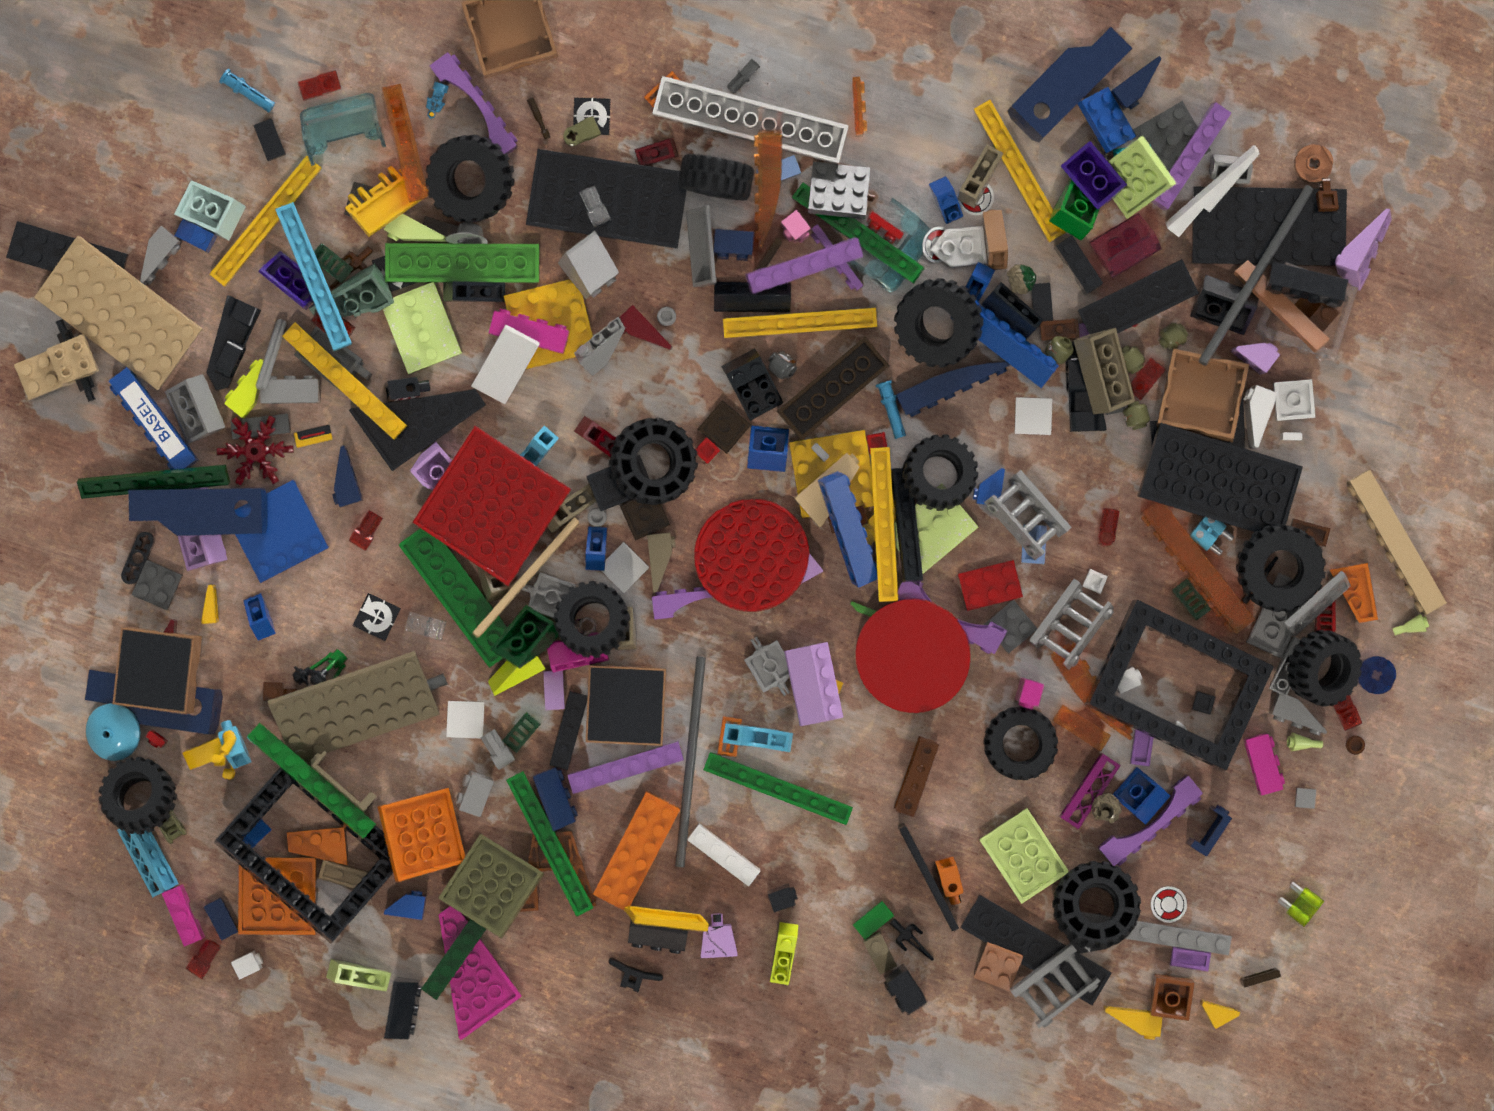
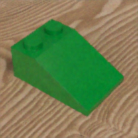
[1049,178,1100,241]

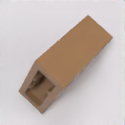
[982,209,1008,270]

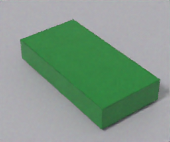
[852,901,894,940]

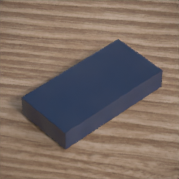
[204,897,238,941]

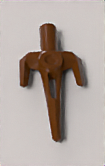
[330,246,373,289]

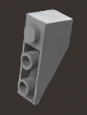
[140,226,181,285]
[574,317,625,376]
[1269,637,1300,697]
[1270,693,1327,736]

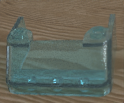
[300,93,386,166]
[846,198,931,292]

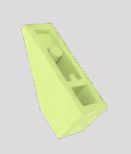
[384,214,447,242]
[326,959,391,992]

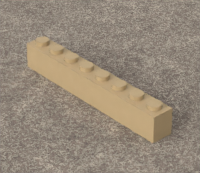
[1347,470,1447,615]

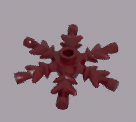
[216,415,294,486]

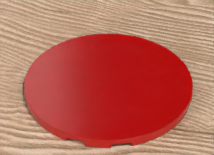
[694,499,809,612]
[856,598,971,713]

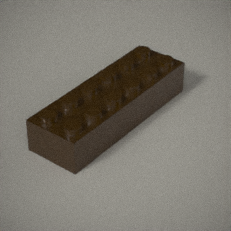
[777,337,890,441]

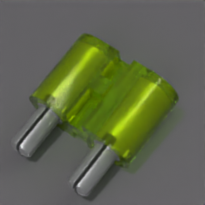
[1278,882,1324,927]

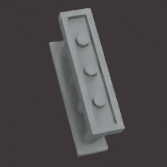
[984,470,1072,560]
[1029,579,1114,670]
[1010,943,1100,1028]

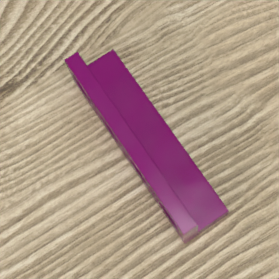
[1059,753,1121,829]

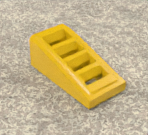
[201,584,219,624]

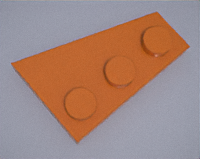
[1330,563,1378,623]
[287,827,348,865]

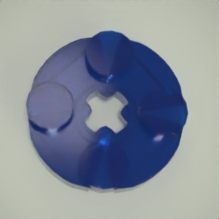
[1358,656,1396,694]

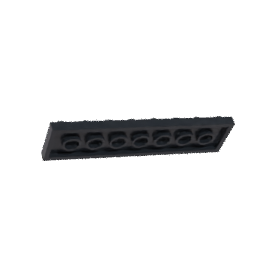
[960,894,1112,1006]

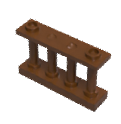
[894,736,939,817]

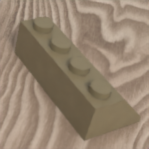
[1074,328,1135,414]

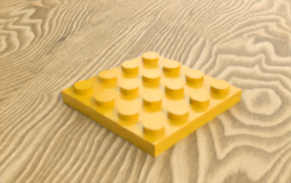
[504,279,593,370]
[789,430,874,518]

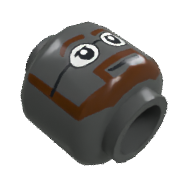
[768,351,797,379]

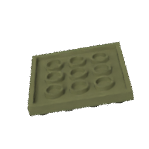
[439,834,544,939]

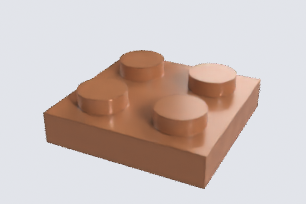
[974,942,1023,991]

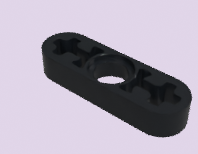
[121,532,155,584]

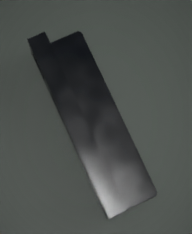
[714,282,791,312]

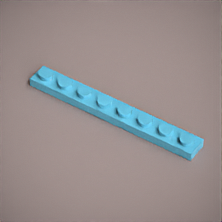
[275,202,352,351]

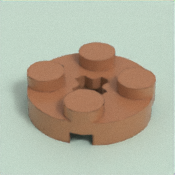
[1294,144,1333,183]

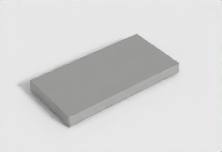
[1284,571,1351,637]
[1246,573,1299,658]

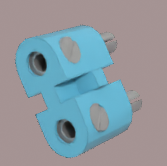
[1188,517,1234,556]

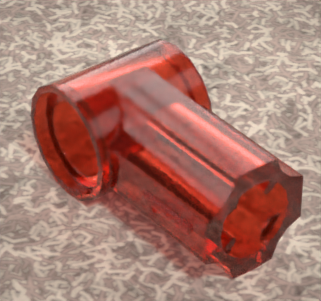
[1097,508,1120,547]
[349,510,383,551]
[186,938,221,980]

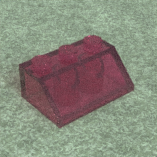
[1089,213,1162,278]

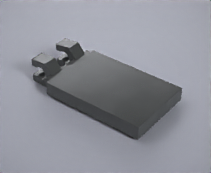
[294,325,373,390]

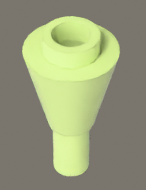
[1393,614,1429,635]
[1287,732,1323,752]

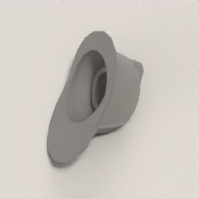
[445,222,488,244]

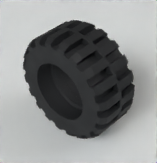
[678,154,754,201]
[902,434,979,511]
[554,581,630,658]
[1287,629,1362,707]
[983,706,1058,781]
[98,757,177,835]

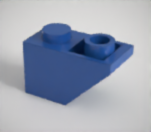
[929,176,963,224]

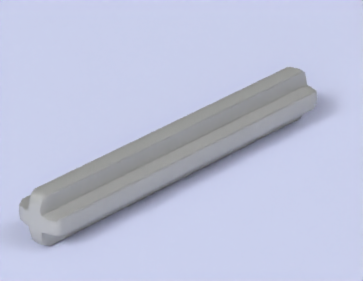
[256,319,287,391]

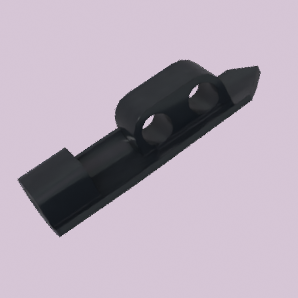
[206,295,261,391]
[1065,341,1107,432]

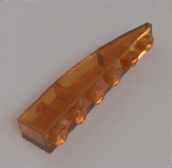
[381,84,428,202]
[754,130,782,248]
[1048,642,1133,740]

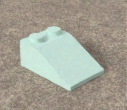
[174,180,246,240]

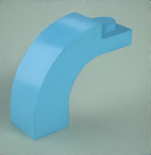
[521,426,559,466]
[723,723,793,752]

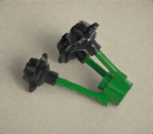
[292,649,348,686]

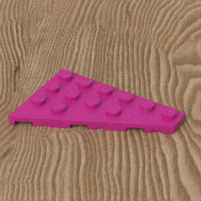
[438,906,522,1040]

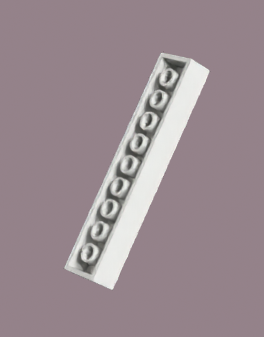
[652,76,849,164]

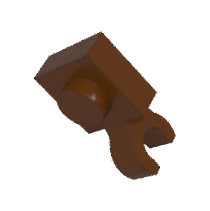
[1316,178,1339,212]
[263,682,297,701]

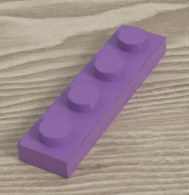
[811,224,864,291]

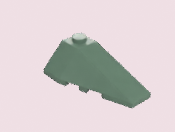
[309,263,394,323]

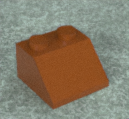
[1150,974,1195,1021]

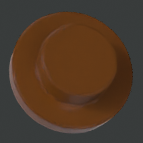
[1346,735,1365,755]

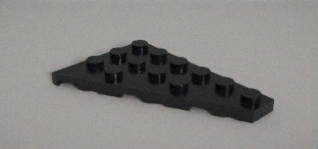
[349,389,486,471]

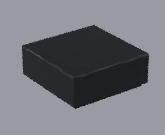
[1191,691,1216,715]

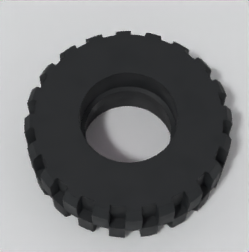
[425,135,515,223]
[894,278,983,368]
[609,418,698,505]
[1236,524,1326,612]
[1052,861,1141,950]

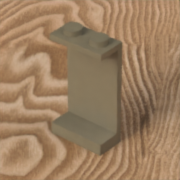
[309,751,377,813]

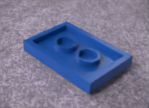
[1077,87,1137,153]

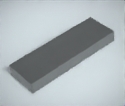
[230,414,290,439]

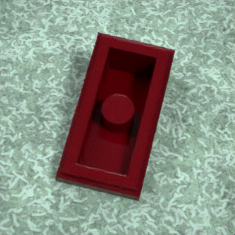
[634,138,678,166]

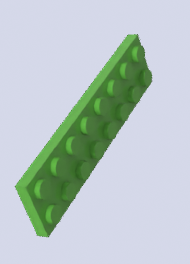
[385,243,539,283]

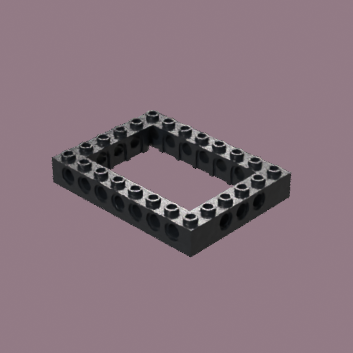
[1084,600,1274,771]
[214,768,393,944]

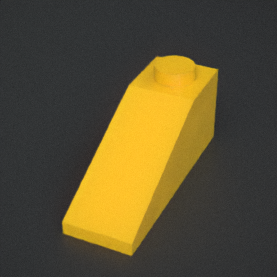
[1103,1006,1163,1040]

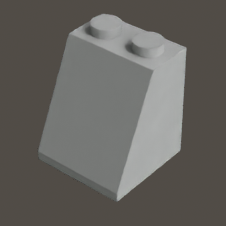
[558,231,619,299]

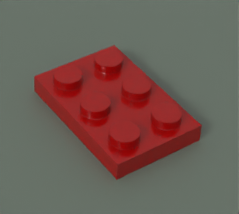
[866,211,904,245]
[958,560,1023,611]

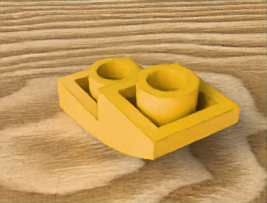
[182,737,222,770]

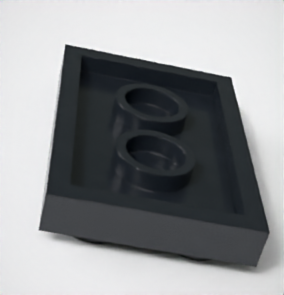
[586,455,649,512]

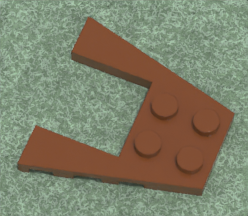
[520,830,596,912]

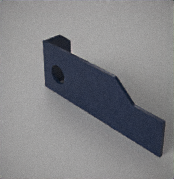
[1007,27,1133,142]
[128,488,268,536]
[85,670,223,735]

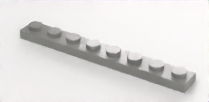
[1081,912,1232,955]

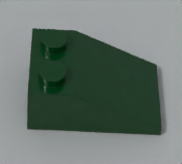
[490,605,558,669]

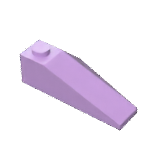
[1335,208,1392,291]
[410,441,452,491]

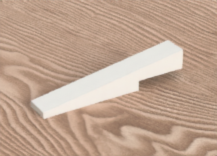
[1165,145,1260,237]

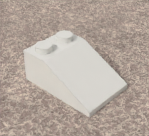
[1243,385,1278,449]

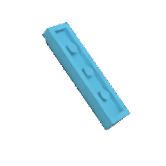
[117,829,179,898]

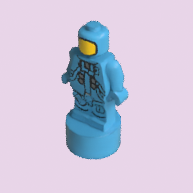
[426,81,449,119]

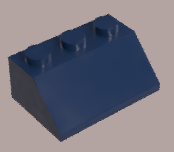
[533,767,578,831]

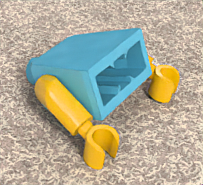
[212,720,252,780]

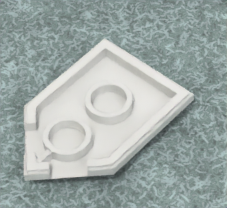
[930,226,987,268]

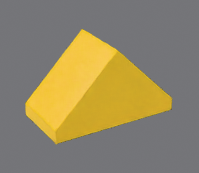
[1200,999,1240,1029]

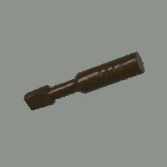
[527,97,550,139]

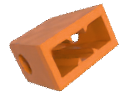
[935,856,964,905]

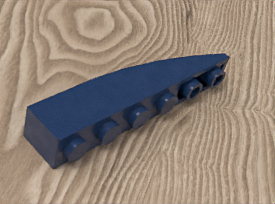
[896,362,1010,417]

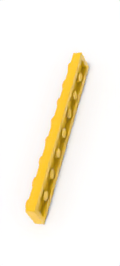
[973,100,1066,243]
[209,155,322,287]
[723,308,877,338]
[282,322,407,440]
[871,447,898,602]

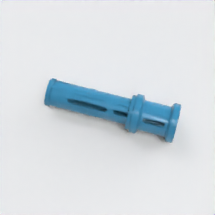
[219,68,275,113]
[875,380,906,439]

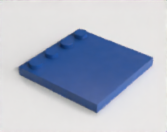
[235,480,329,583]

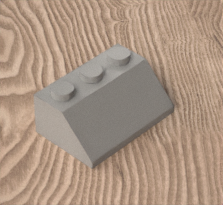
[165,374,225,444]

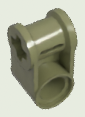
[563,116,601,146]
[159,810,187,844]

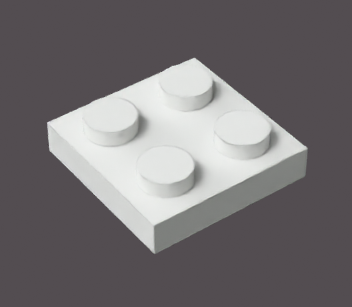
[1273,379,1315,421]

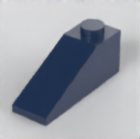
[1111,56,1161,110]
[332,445,364,508]

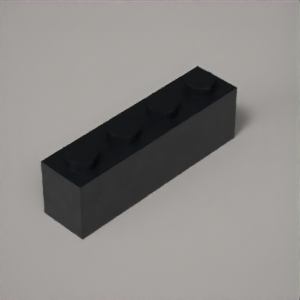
[1265,262,1349,308]

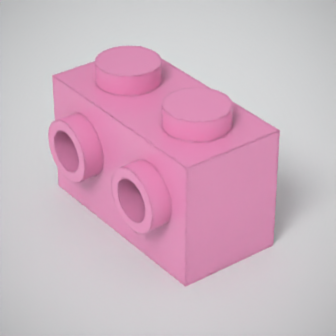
[781,210,811,243]

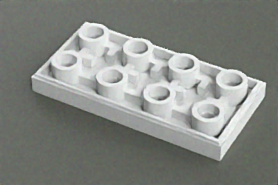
[472,325,540,404]

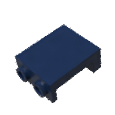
[1186,804,1232,857]

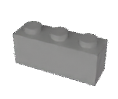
[260,376,320,404]

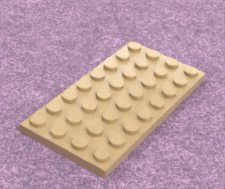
[34,236,203,390]

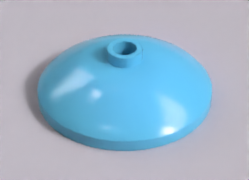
[86,703,141,761]

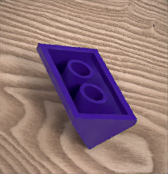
[1061,141,1127,210]
[258,251,313,310]

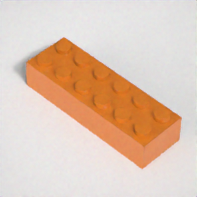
[593,791,681,910]

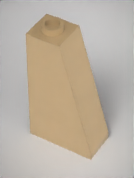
[794,453,860,527]

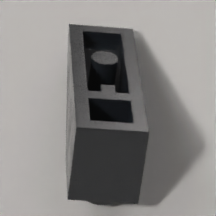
[443,281,505,302]

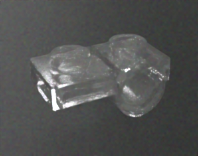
[405,612,447,640]

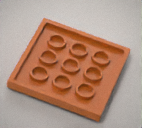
[378,788,465,882]
[238,857,317,935]

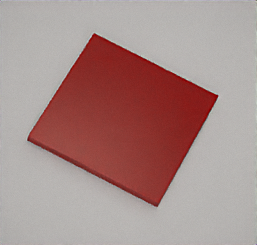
[412,426,572,586]

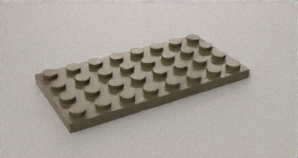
[268,651,440,760]

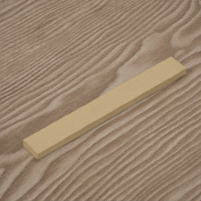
[472,517,579,638]

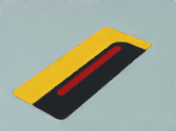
[294,425,333,448]

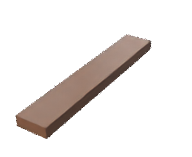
[1234,260,1330,353]

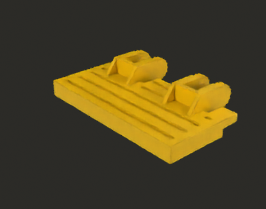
[345,165,429,237]
[624,906,709,932]

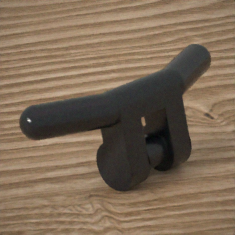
[608,958,663,993]

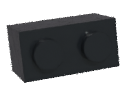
[767,883,798,913]

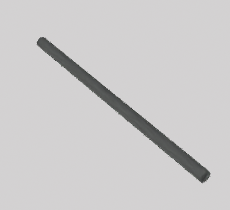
[1198,185,1314,366]
[675,657,706,867]

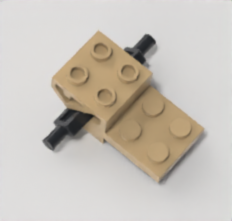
[14,319,99,402]

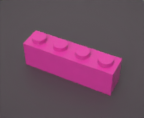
[489,309,570,354]

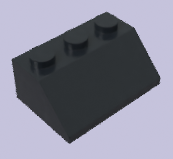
[1190,275,1259,335]
[628,920,688,954]
[384,976,422,1040]

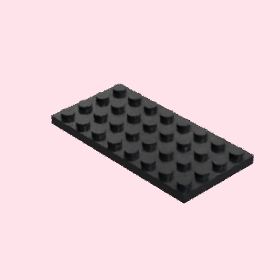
[526,149,687,249]
[1192,186,1347,266]
[1137,423,1303,532]

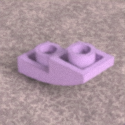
[544,671,565,710]

